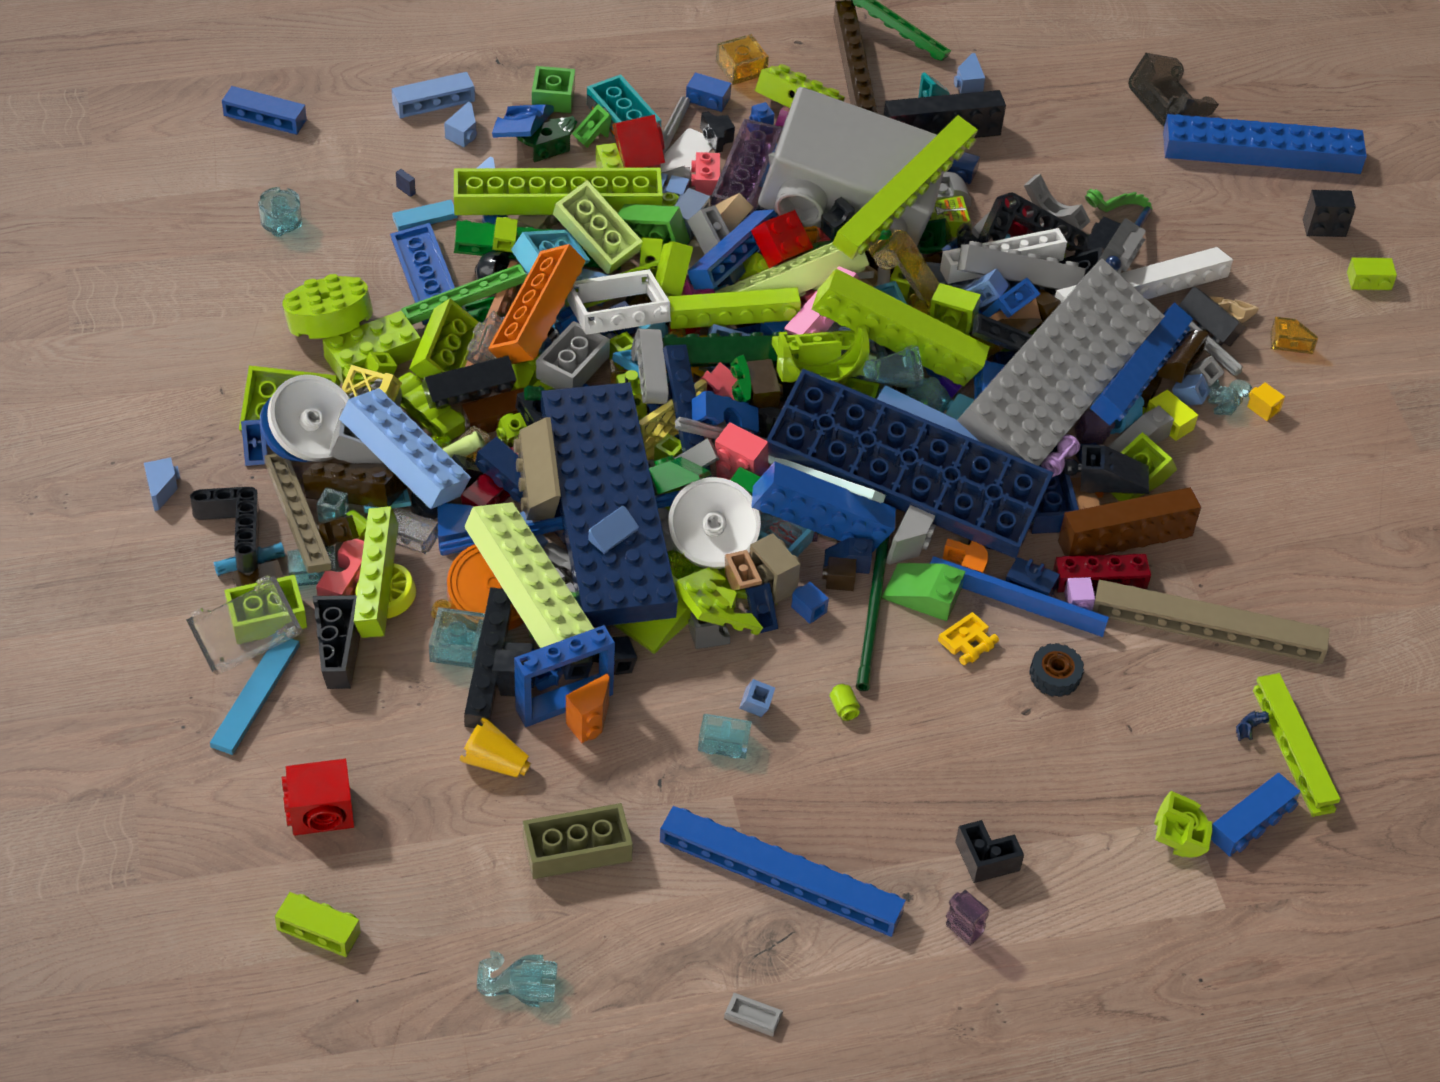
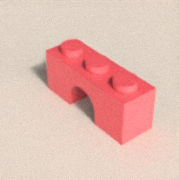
[316,539,364,596]

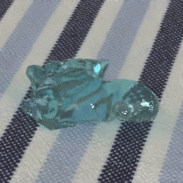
[1208,379,1252,415]

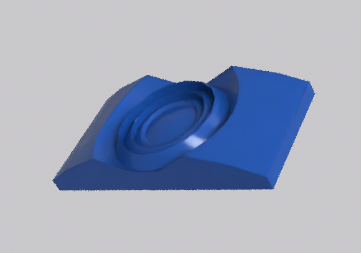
[492,105,554,138]

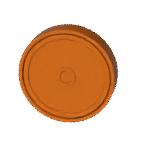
[447,544,524,631]

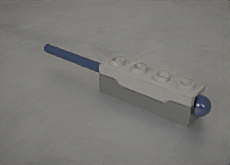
[1097,206,1152,274]

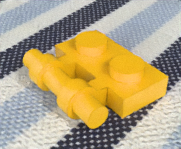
[938,612,999,665]

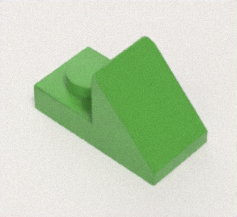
[572,104,612,148]

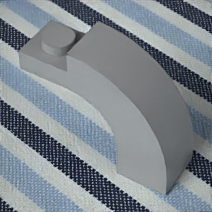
[1024,174,1091,230]

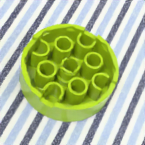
[282,274,373,339]

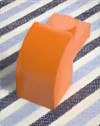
[943,538,988,574]

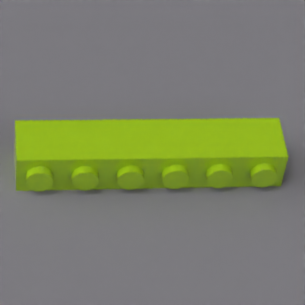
[668,287,801,329]
[354,506,399,638]

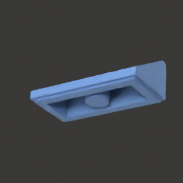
[588,506,639,554]

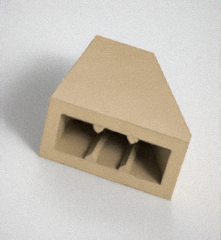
[693,193,753,240]

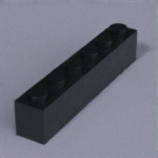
[464,587,513,728]

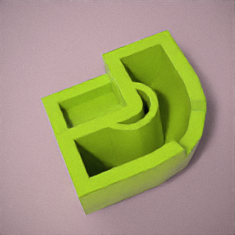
[1154,791,1212,858]

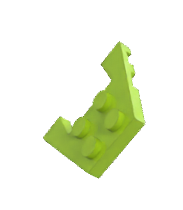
[674,567,763,635]

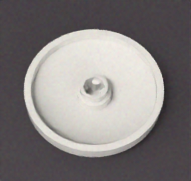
[268,375,350,462]
[668,477,761,569]

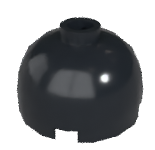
[475,251,511,280]

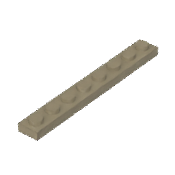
[265,454,331,574]

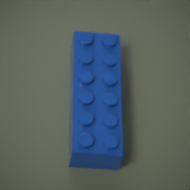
[751,461,896,552]

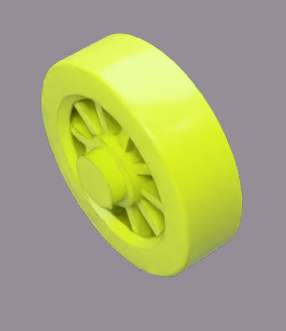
[355,563,416,619]

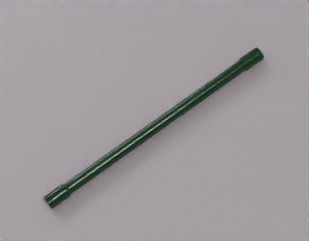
[856,535,890,691]

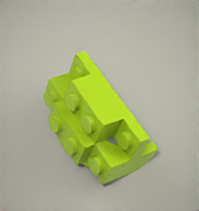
[772,325,870,384]

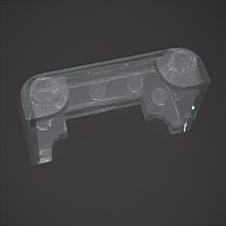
[186,575,303,675]

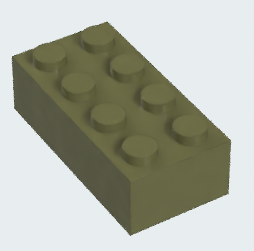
[522,803,633,879]

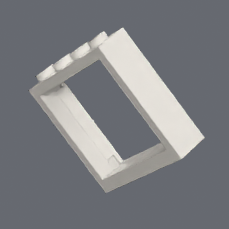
[567,269,671,335]

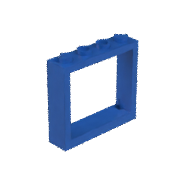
[514,625,615,728]

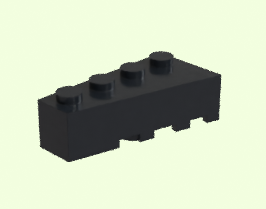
[421,355,517,409]
[313,595,360,689]

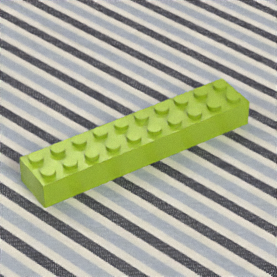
[454,168,663,215]

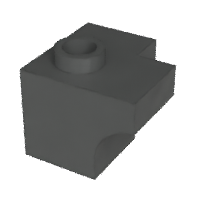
[688,613,730,649]

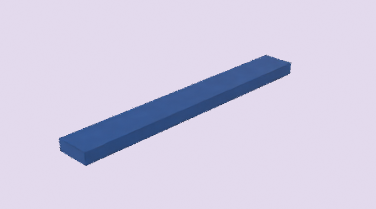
[930,556,1109,637]

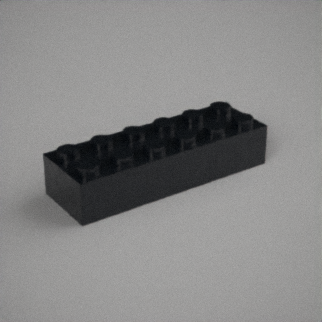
[884,90,1006,138]

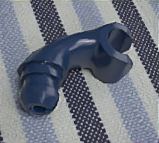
[1236,710,1269,741]

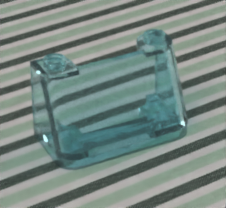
[841,341,925,390]

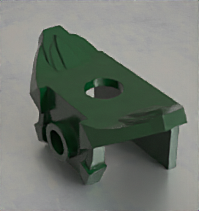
[516,116,578,163]

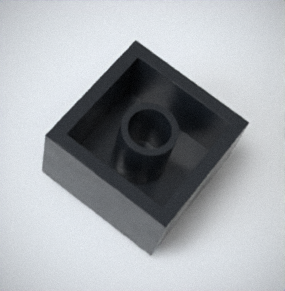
[1302,190,1356,237]

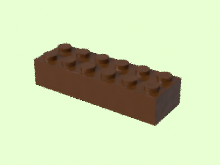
[1058,487,1201,556]

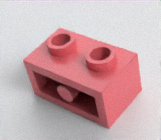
[691,152,720,195]

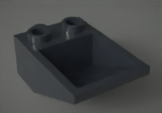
[1062,445,1149,494]

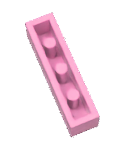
[784,267,861,335]

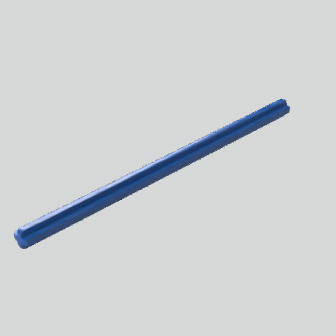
[439,490,681,556]

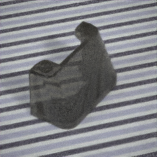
[1128,53,1219,126]

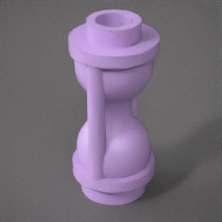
[1041,434,1080,477]

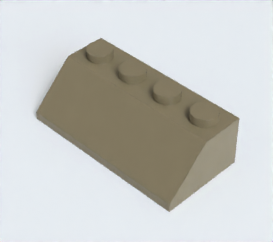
[514,417,561,520]

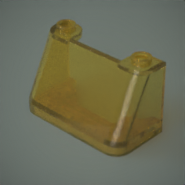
[867,230,939,316]

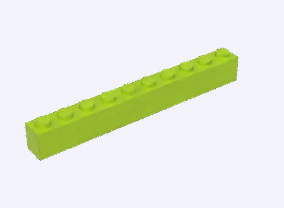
[832,115,978,260]

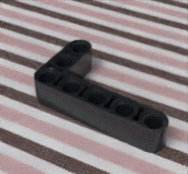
[978,192,1089,251]
[190,487,260,573]

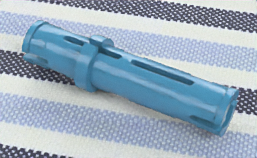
[213,542,285,576]

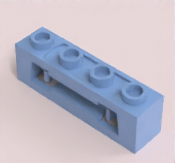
[925,268,1009,316]

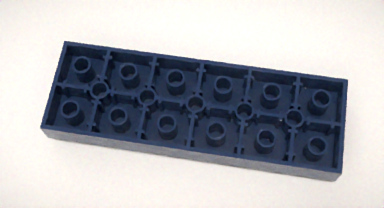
[766,369,1054,559]
[541,382,678,627]

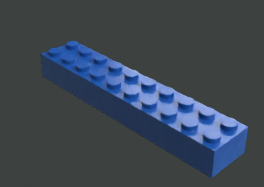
[1163,114,1367,174]

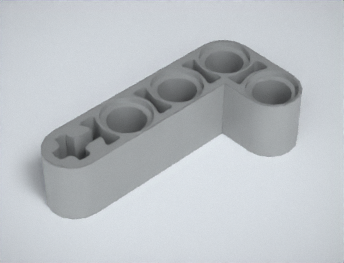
[631,329,668,404]

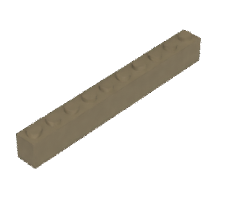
[1092,580,1330,664]

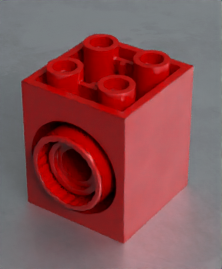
[612,114,665,168]
[281,758,354,836]

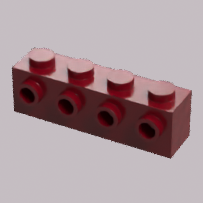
[1053,553,1151,593]

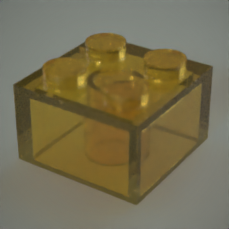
[716,34,769,85]

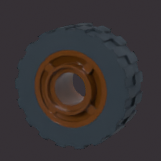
[1029,643,1084,697]

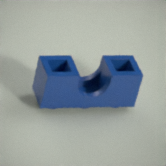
[692,391,759,435]

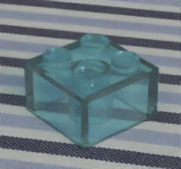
[429,607,485,668]

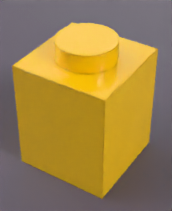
[1247,382,1285,421]

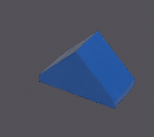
[241,419,268,466]

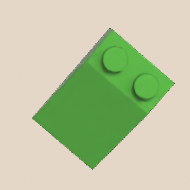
[882,563,965,621]

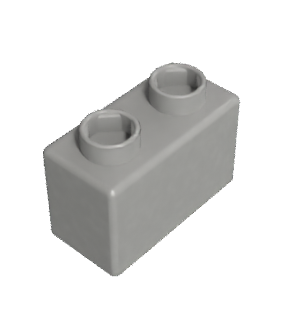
[758,87,944,258]

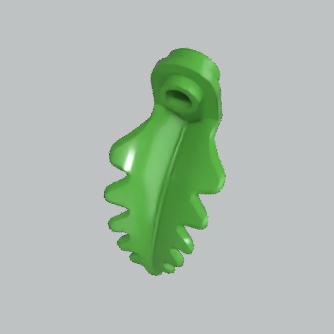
[1085,189,1153,212]

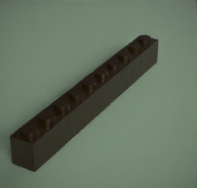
[833,0,878,114]

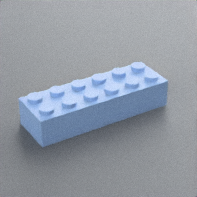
[339,388,471,509]

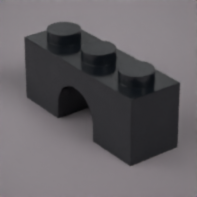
[560,636,638,680]

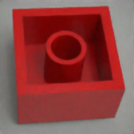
[751,210,813,268]

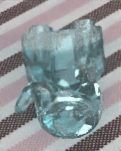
[477,950,558,1008]

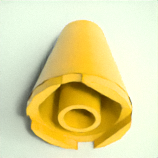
[459,717,531,778]

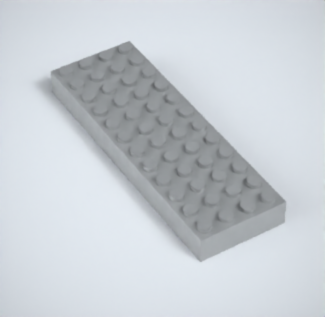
[957,258,1165,466]

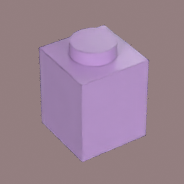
[1064,577,1095,611]

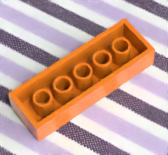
[488,244,586,364]

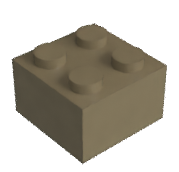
[749,533,801,604]

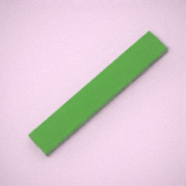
[401,264,527,325]

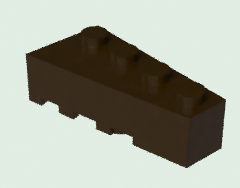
[302,463,408,508]

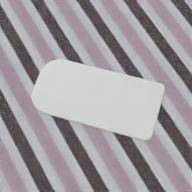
[661,128,712,173]

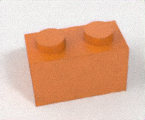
[566,674,610,743]

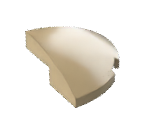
[1209,296,1259,323]

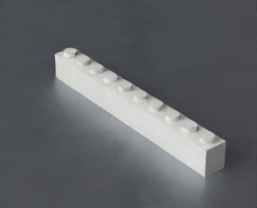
[1055,247,1233,302]

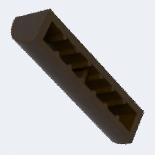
[1157,330,1209,383]

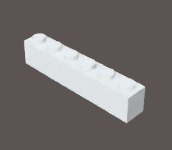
[940,228,1067,284]

